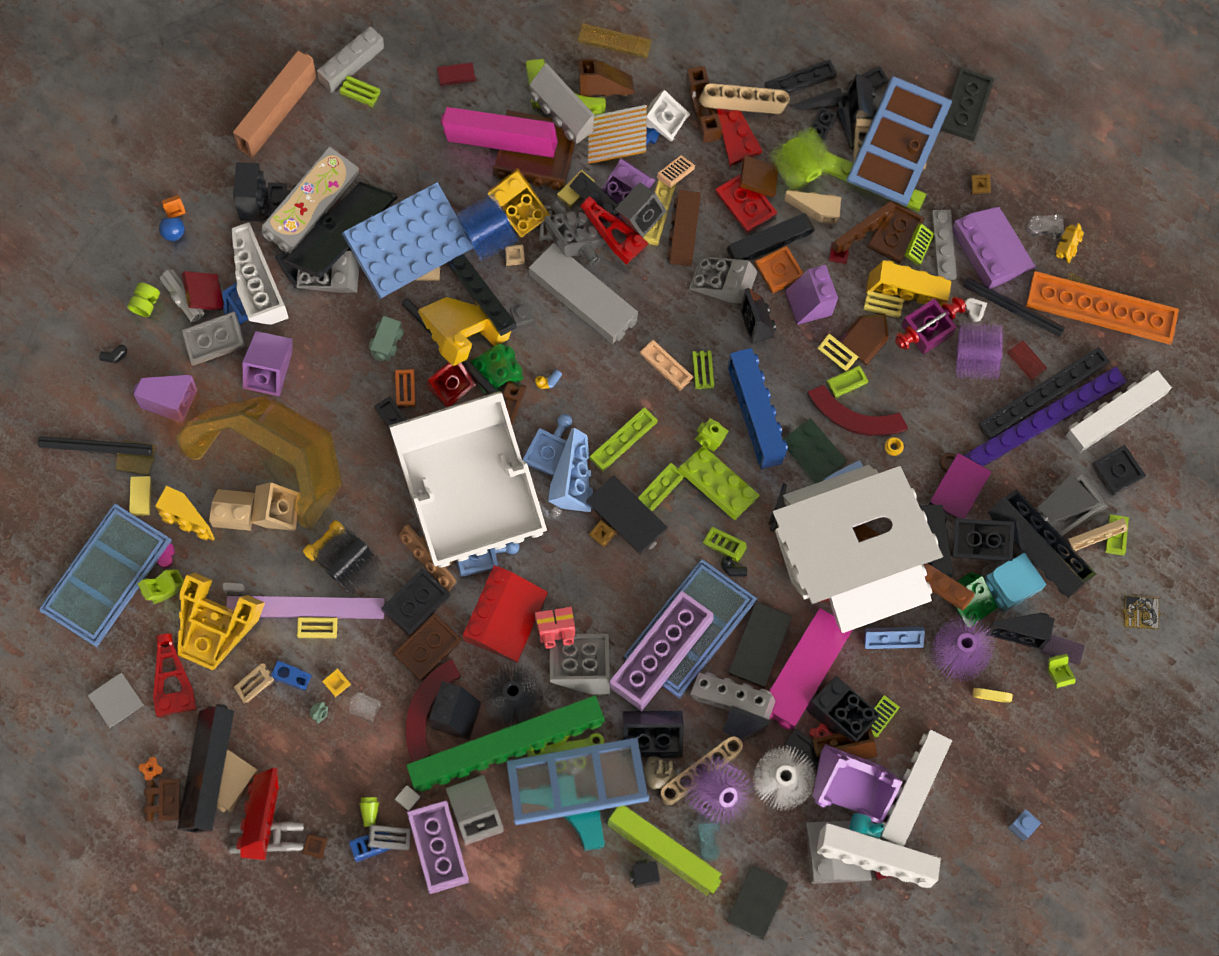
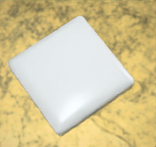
[395,786,420,811]

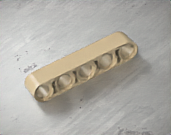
[699,84,789,114]
[660,737,742,805]

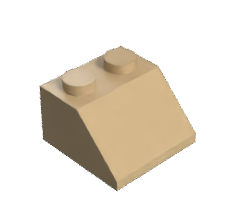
[251,482,301,531]
[209,489,255,531]

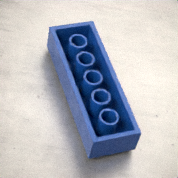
[727,348,788,470]

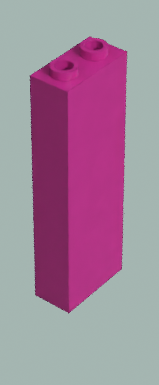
[441,107,557,157]
[769,608,853,730]

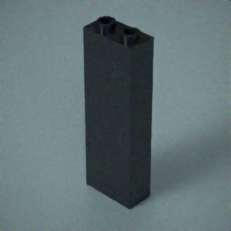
[177,704,234,833]

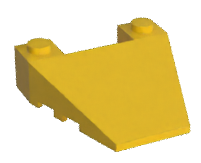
[418,297,511,366]
[178,573,265,670]

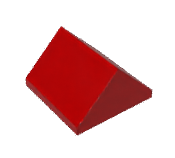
[427,362,476,408]

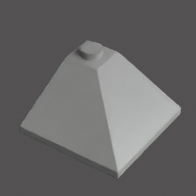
[550,634,610,694]
[806,820,872,884]

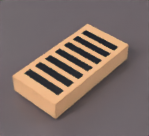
[657,155,695,188]

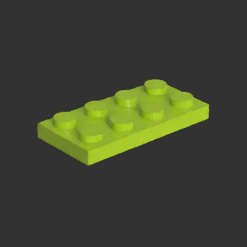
[678,446,760,520]

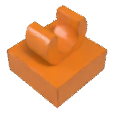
[161,195,186,218]

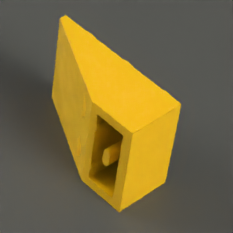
[488,169,550,238]
[156,486,215,541]

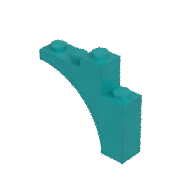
[519,774,605,851]

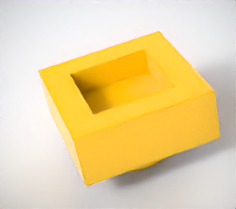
[322,669,351,698]

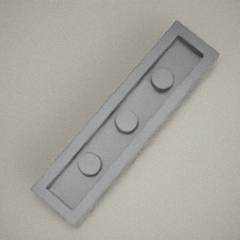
[931,210,957,280]

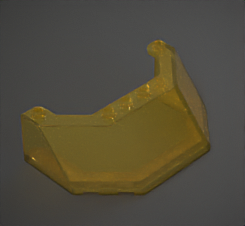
[175,395,342,531]

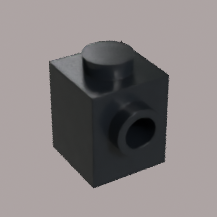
[629,860,660,888]

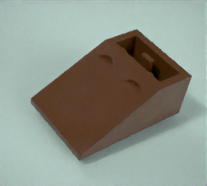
[578,59,635,97]

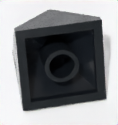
[722,705,770,742]

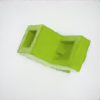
[138,569,184,604]

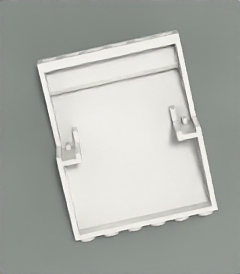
[389,391,547,568]

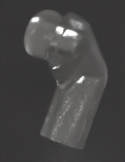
[539,503,562,520]

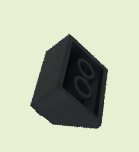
[622,711,684,758]

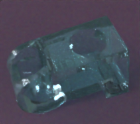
[698,822,720,862]

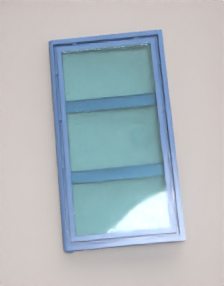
[38,503,172,647]
[623,559,757,699]

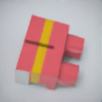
[535,607,575,649]

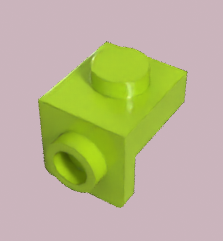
[1047,654,1076,688]

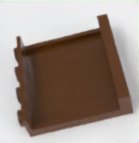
[493,110,575,190]

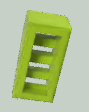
[703,526,747,563]

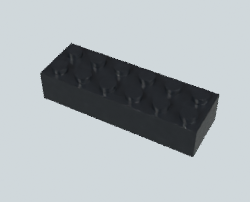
[988,489,1097,598]

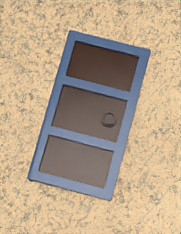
[846,76,952,207]

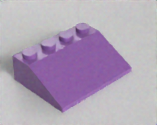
[952,207,1036,289]

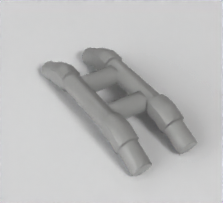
[229,822,304,854]

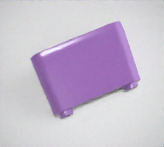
[812,745,902,824]

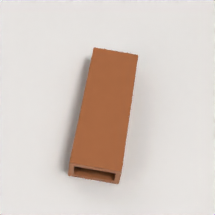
[233,51,316,158]

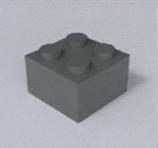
[615,182,667,237]

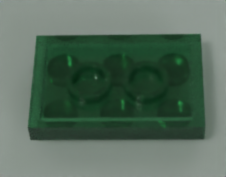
[782,418,847,483]

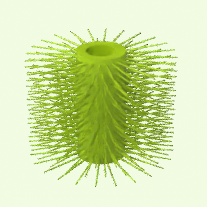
[769,127,836,190]

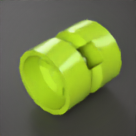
[127,282,160,317]

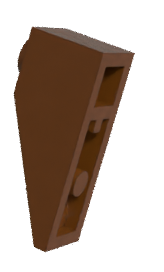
[812,727,878,759]

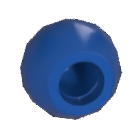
[159,218,185,242]

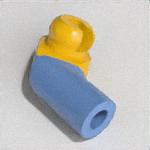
[535,369,562,389]

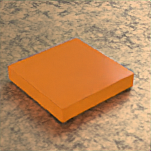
[754,246,804,294]

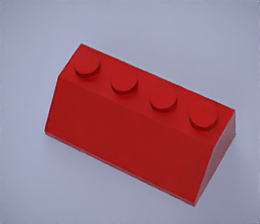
[237,768,279,860]

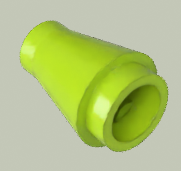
[359,797,379,826]

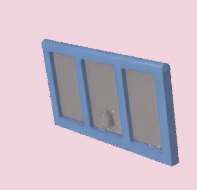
[507,738,649,825]

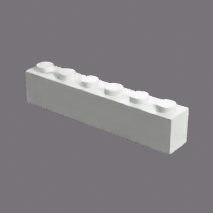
[1066,370,1172,454]
[879,730,952,847]
[817,823,941,888]

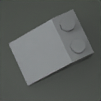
[1036,474,1108,537]

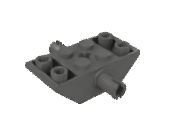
[544,200,608,265]

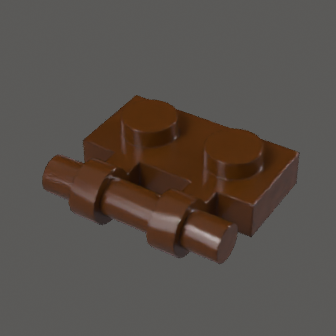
[143,779,181,822]

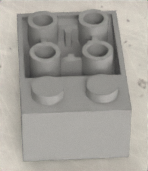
[296,251,360,293]
[689,256,757,304]
[446,775,504,846]

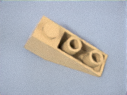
[784,190,841,225]

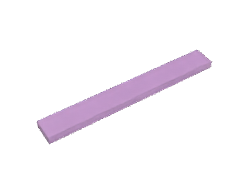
[226,596,385,619]

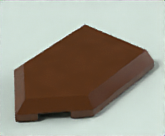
[839,314,889,366]

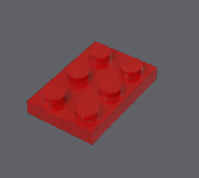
[715,174,777,234]

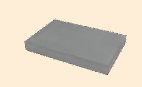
[181,312,246,366]

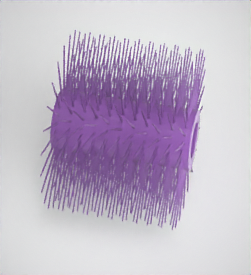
[956,322,1004,380]
[931,616,995,683]
[681,755,754,826]

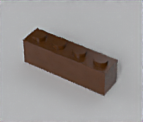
[667,190,701,267]

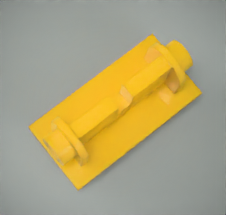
[1055,223,1083,263]

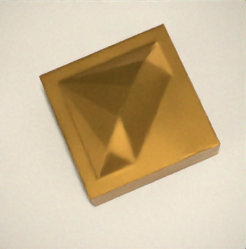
[972,174,991,194]
[589,520,616,547]

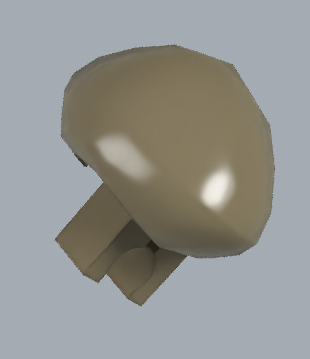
[643,756,677,790]

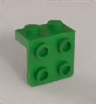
[471,344,524,394]

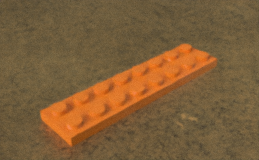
[1026,271,1179,345]

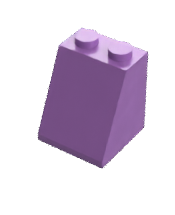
[785,265,838,325]
[243,331,292,396]
[133,375,198,423]

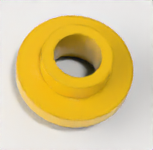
[884,437,904,456]

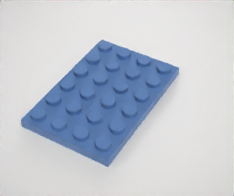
[342,182,474,299]

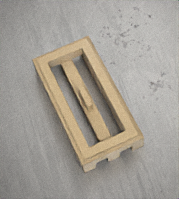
[234,664,274,703]

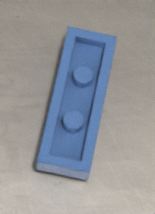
[864,627,925,649]

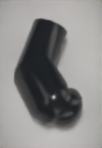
[99,345,127,363]
[721,556,747,577]

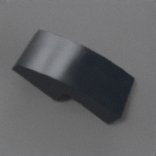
[806,107,837,145]

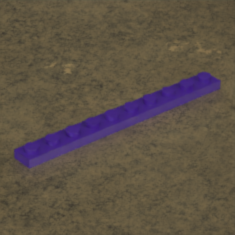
[963,367,1127,467]

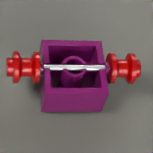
[895,296,966,355]

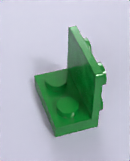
[955,572,998,627]

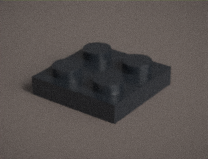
[1092,445,1146,496]

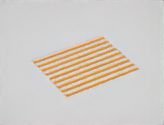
[588,105,647,164]

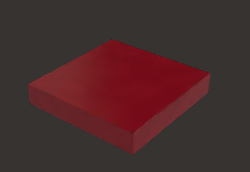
[181,271,224,310]

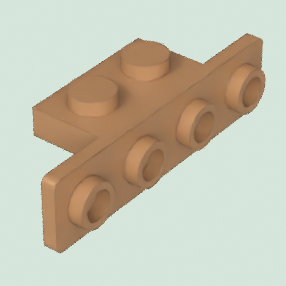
[399,524,457,592]

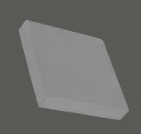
[88,672,144,728]

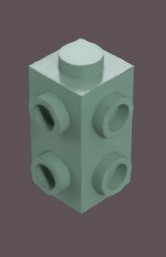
[369,316,404,362]

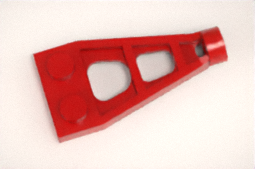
[580,196,649,265]
[153,634,197,718]

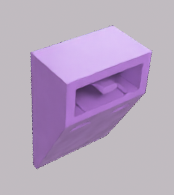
[602,159,656,222]

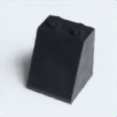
[429,681,481,740]

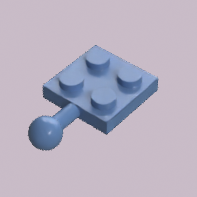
[523,414,572,477]
[456,542,520,577]

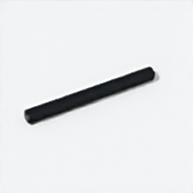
[963,277,1065,336]
[38,436,153,456]

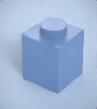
[1008,809,1041,841]

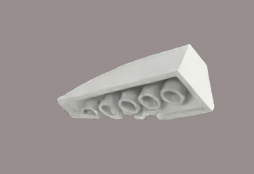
[232,222,288,325]

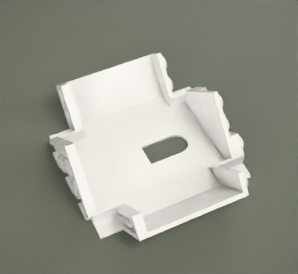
[773,465,943,633]

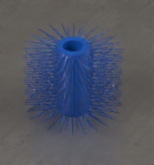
[457,193,518,262]

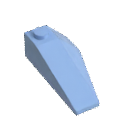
[548,428,593,512]

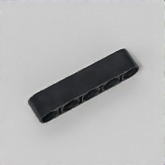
[726,213,815,261]

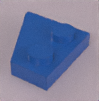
[222,282,249,325]

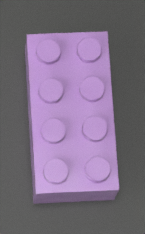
[407,801,469,894]

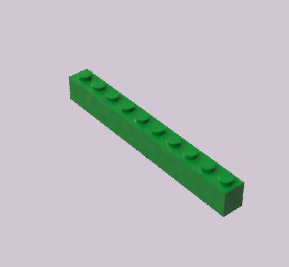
[406,695,605,792]

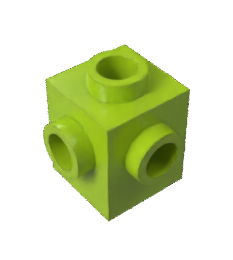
[695,418,729,452]

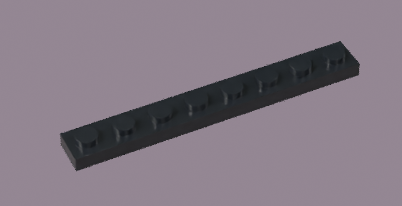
[978,347,1110,440]

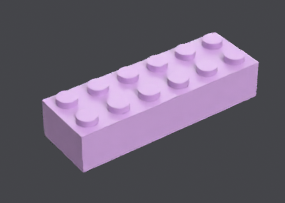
[609,591,713,711]

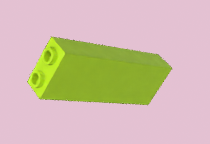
[608,806,722,896]

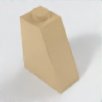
[217,749,259,813]

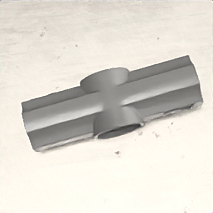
[160,269,204,323]

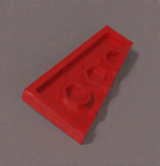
[715,108,762,167]

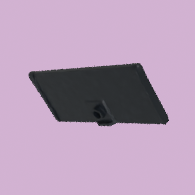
[283,182,398,278]

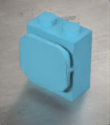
[984,553,1047,613]

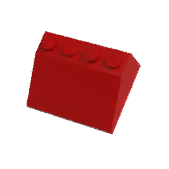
[463,565,548,663]

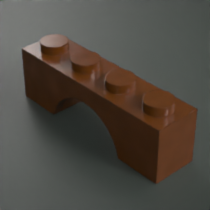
[686,66,722,143]

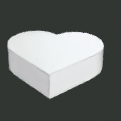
[965,298,987,322]

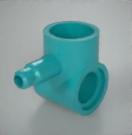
[848,813,884,839]

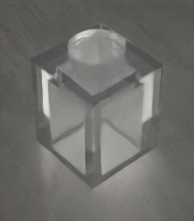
[348,692,381,723]

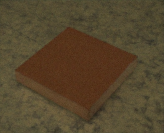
[740,155,779,198]

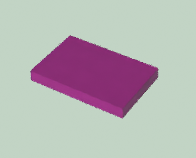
[929,453,991,519]

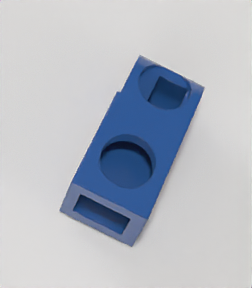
[271,661,312,691]

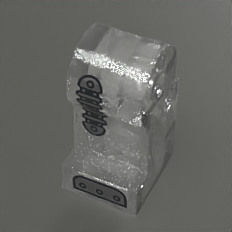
[1027,215,1064,239]

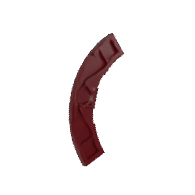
[807,385,908,436]
[406,659,461,762]

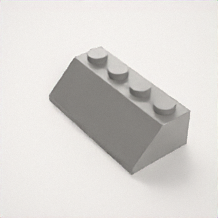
[529,63,594,144]

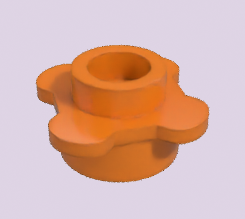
[139,757,163,780]

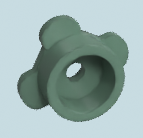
[310,702,328,723]

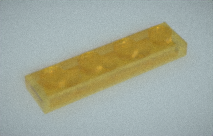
[578,23,652,59]

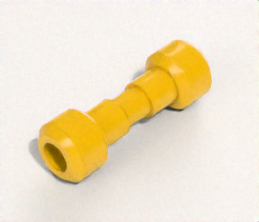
[303,520,345,561]

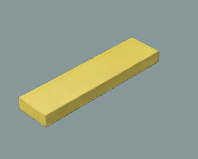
[643,179,676,246]

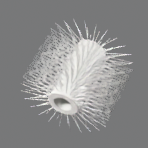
[753,745,816,811]

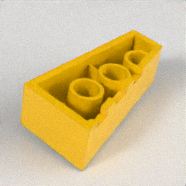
[866,260,951,307]

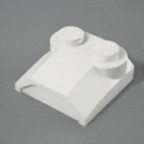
[646,90,690,141]

